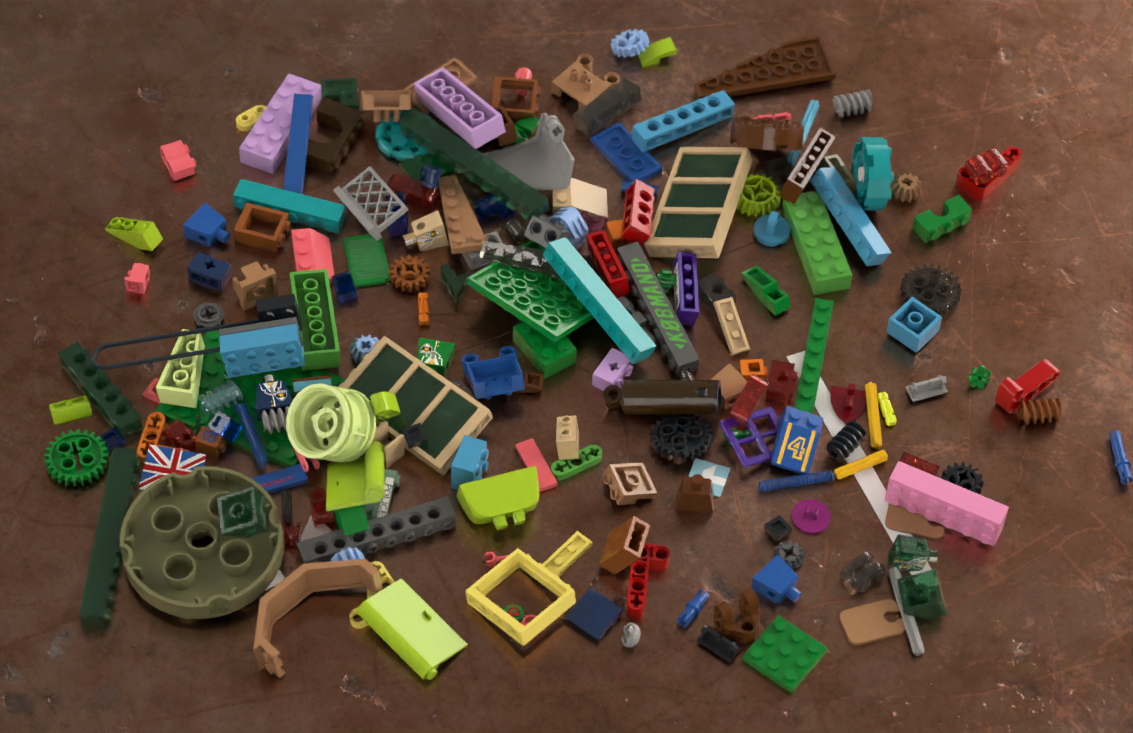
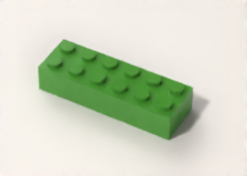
[782,190,852,295]
[290,269,340,371]

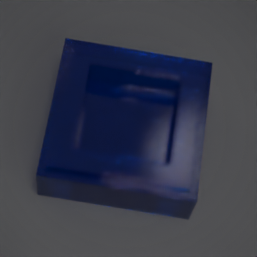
[100,427,126,453]

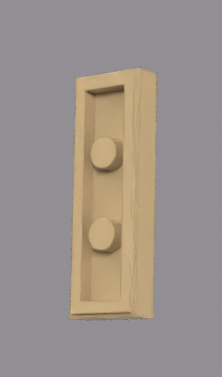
[713,297,750,356]

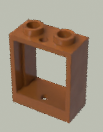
[491,76,541,119]
[234,202,291,253]

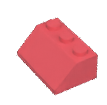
[291,228,336,284]

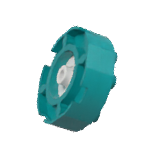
[851,137,894,211]

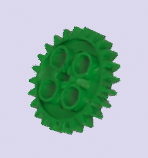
[44,429,109,487]

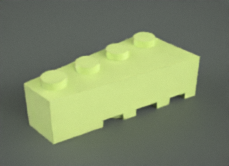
[156,329,205,408]

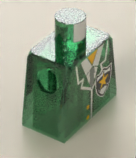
[888,535,938,572]

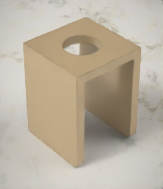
[373,421,404,469]

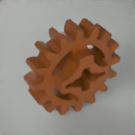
[389,255,430,292]

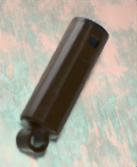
[603,380,722,415]

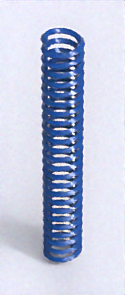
[235,403,269,468]
[758,470,834,493]

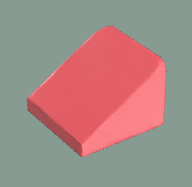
[142,377,160,404]

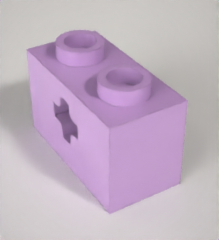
[592,348,633,391]

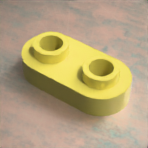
[236,105,266,131]

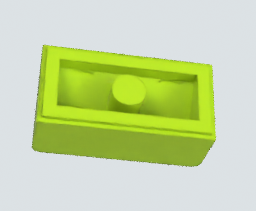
[49,395,92,425]

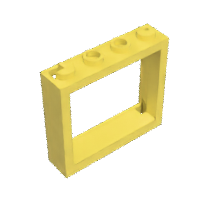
[466,548,576,646]

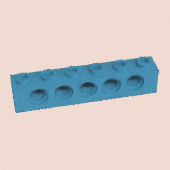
[631,90,735,152]

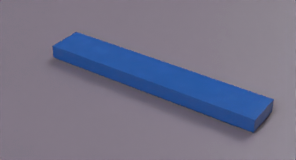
[283,94,313,194]

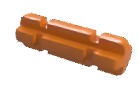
[418,292,429,326]

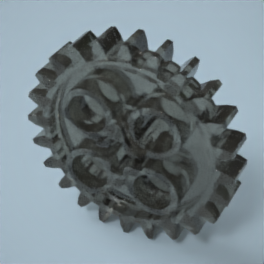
[900,263,962,315]

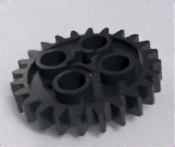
[650,415,713,461]

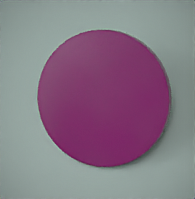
[791,499,831,534]

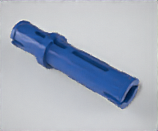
[1109,430,1133,484]

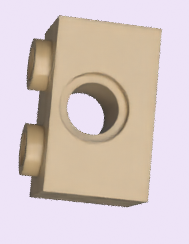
[556,415,579,460]

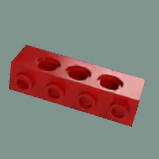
[621,179,655,246]
[587,230,629,298]

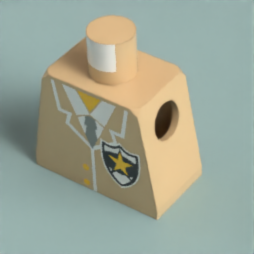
[403,211,449,251]

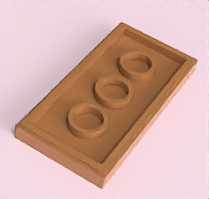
[403,57,478,114]

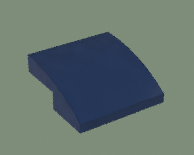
[566,588,624,641]

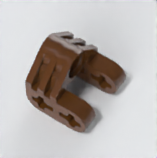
[714,588,760,644]

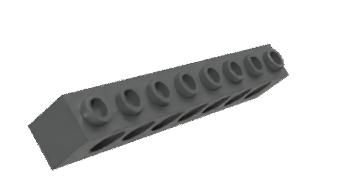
[296,496,456,564]

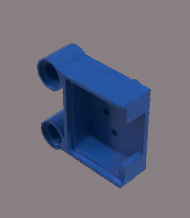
[462,346,525,400]

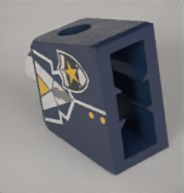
[256,375,292,421]

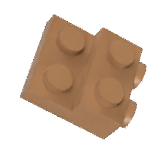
[603,462,657,505]

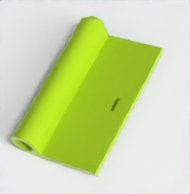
[326,441,385,511]
[356,578,468,680]

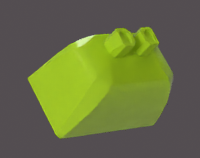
[456,465,539,530]

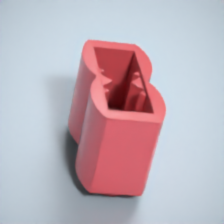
[160,140,197,181]

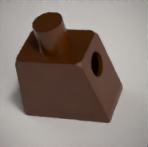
[676,474,714,513]

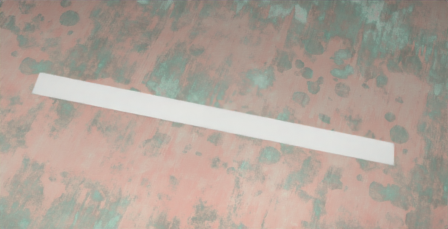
[787,351,943,596]

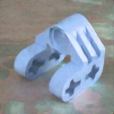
[539,207,589,250]

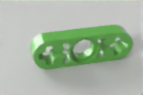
[551,445,602,480]

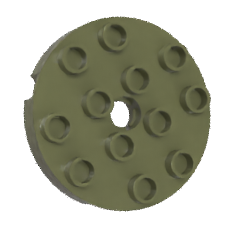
[120,466,284,619]

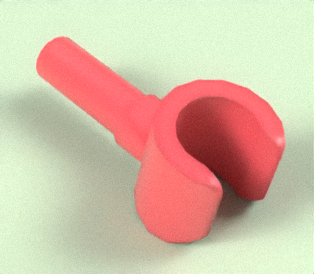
[484,552,509,567]

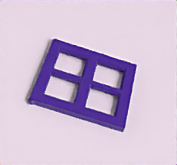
[719,406,779,468]

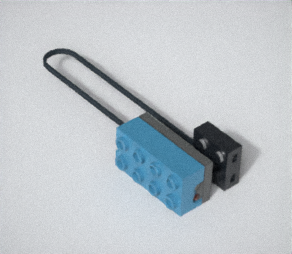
[92,294,305,378]

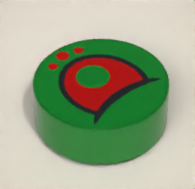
[504,604,524,623]

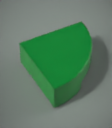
[516,117,540,135]

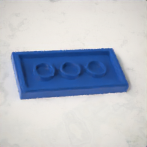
[590,122,663,182]

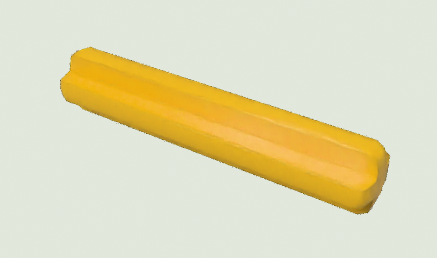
[834,450,888,480]

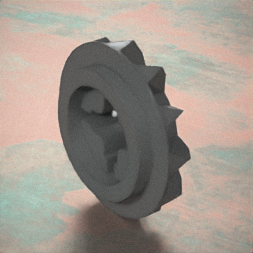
[194,302,224,328]
[773,540,805,569]

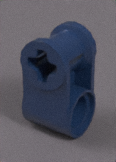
[419,164,442,189]

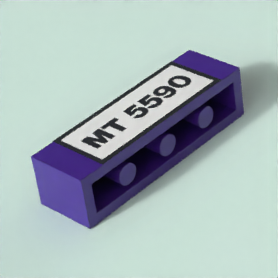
[672,251,699,326]

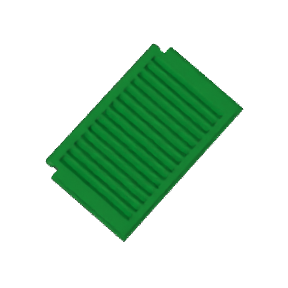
[342,234,391,288]

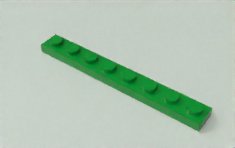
[794,298,834,414]

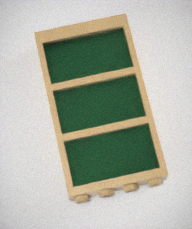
[644,147,753,258]
[338,336,493,476]

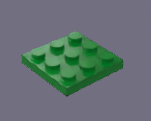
[742,615,828,693]

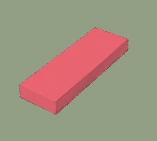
[515,438,558,493]

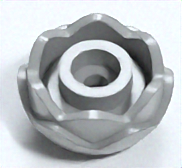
[621,623,641,648]

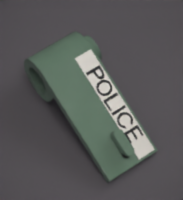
[364,468,401,521]

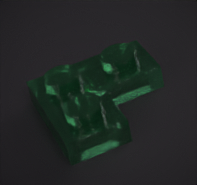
[321,78,359,110]

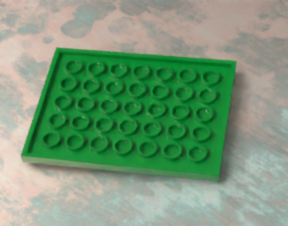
[155,330,346,467]

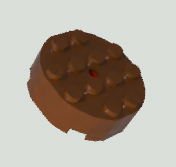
[730,116,804,151]

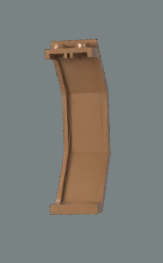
[253,559,383,678]

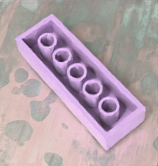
[413,67,506,149]
[239,74,322,174]

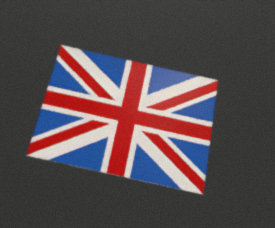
[138,444,207,490]

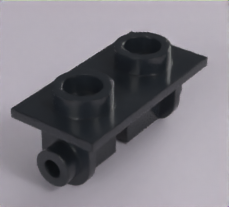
[697,625,742,662]

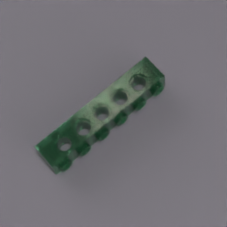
[58,341,143,440]

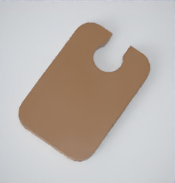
[885,503,945,539]
[840,599,906,645]

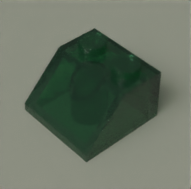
[217,486,268,537]
[897,569,948,619]

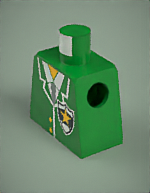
[418,338,455,383]

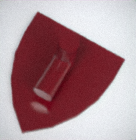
[830,383,867,425]

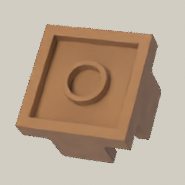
[232,261,278,310]

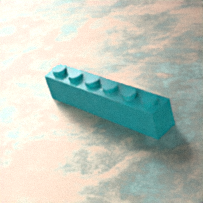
[233,179,346,233]

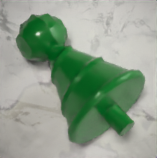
[723,427,752,444]

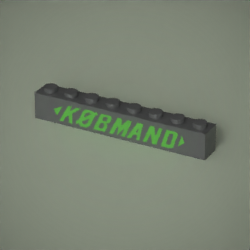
[616,242,700,376]

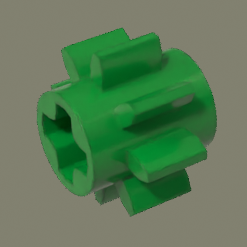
[656,269,676,293]

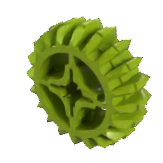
[736,172,781,218]

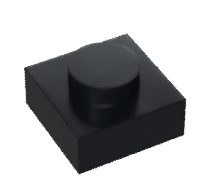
[402,423,427,449]
[764,515,792,542]

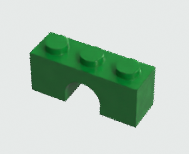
[912,195,972,243]

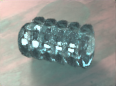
[199,380,244,418]

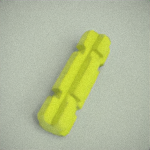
[877,392,897,427]

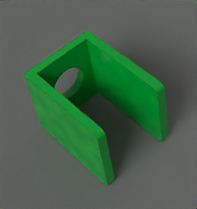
[333,505,369,536]

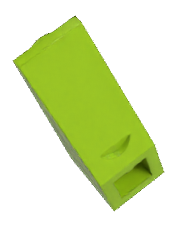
[105,217,163,251]

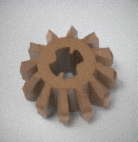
[891,172,922,203]

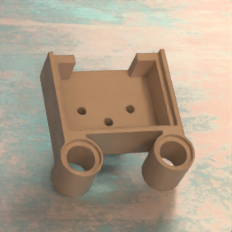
[551,54,620,117]
[361,90,413,122]

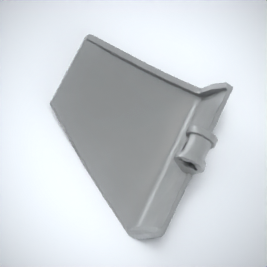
[471,113,574,190]

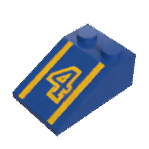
[771,406,823,475]

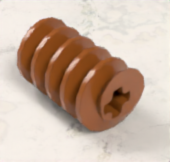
[1019,398,1062,425]

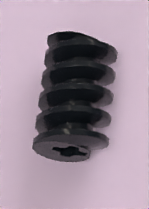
[826,421,866,463]

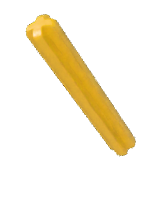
[865,382,882,449]

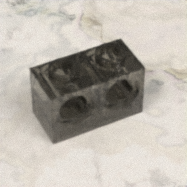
[764,156,793,199]

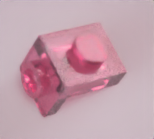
[580,210,609,234]

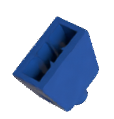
[183,203,230,246]
[751,554,802,603]

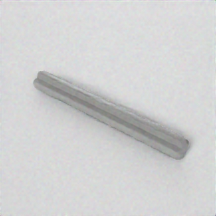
[888,567,925,656]

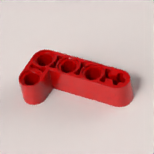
[956,146,1022,200]
[995,359,1061,414]
[626,544,670,620]

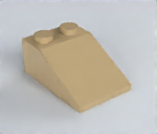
[552,178,608,220]

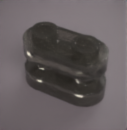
[840,551,885,592]

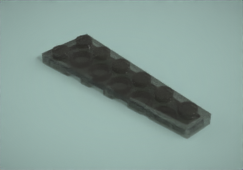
[479,241,593,278]

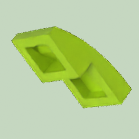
[637,37,677,67]

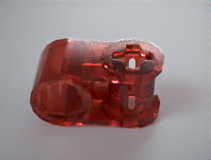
[161,419,196,453]
[309,487,334,527]

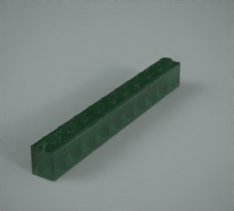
[399,107,550,220]
[79,447,141,628]

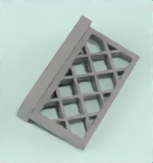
[333,166,409,241]

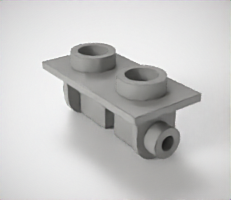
[905,375,948,402]

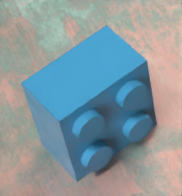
[887,297,942,353]
[451,435,489,490]

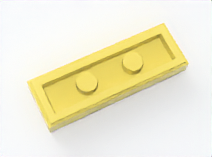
[543,531,592,577]

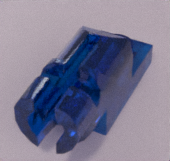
[474,188,534,220]

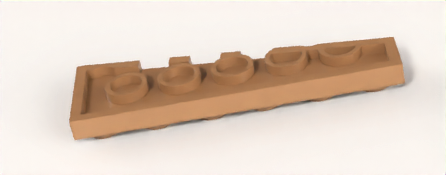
[438,175,488,254]

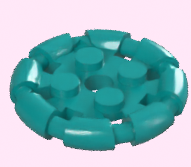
[375,109,441,161]

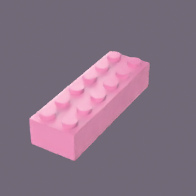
[884,461,1009,546]

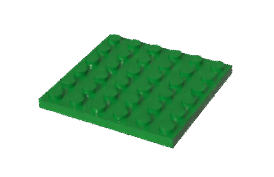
[466,240,619,342]

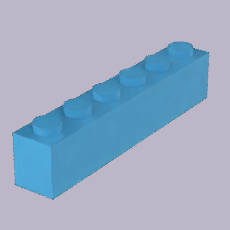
[810,167,892,266]

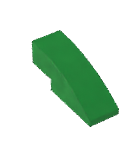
[741,265,791,316]

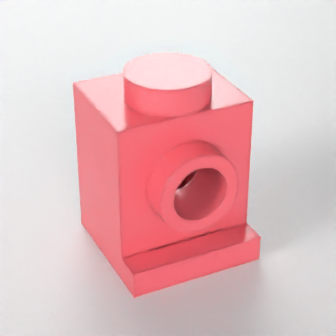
[124,263,150,294]

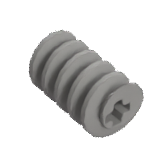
[833,89,873,118]
[262,407,289,434]

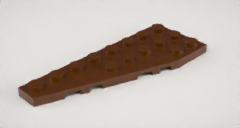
[694,35,836,99]

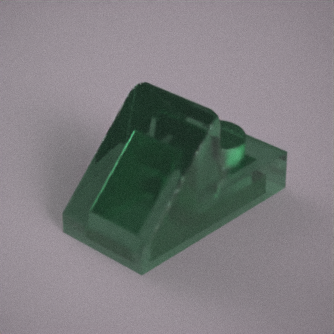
[441,263,469,304]

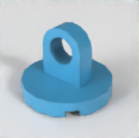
[753,210,791,247]

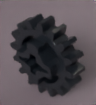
[941,462,984,494]

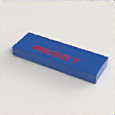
[251,464,308,494]

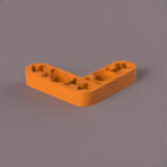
[137,412,190,463]

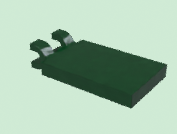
[399,135,472,191]

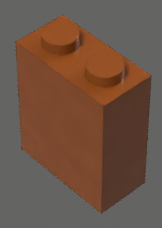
[599,516,650,575]

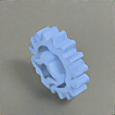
[611,29,650,58]

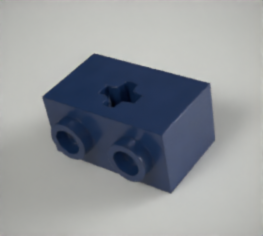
[187,252,232,292]

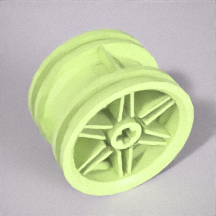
[286,383,376,463]

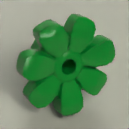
[967,365,991,389]

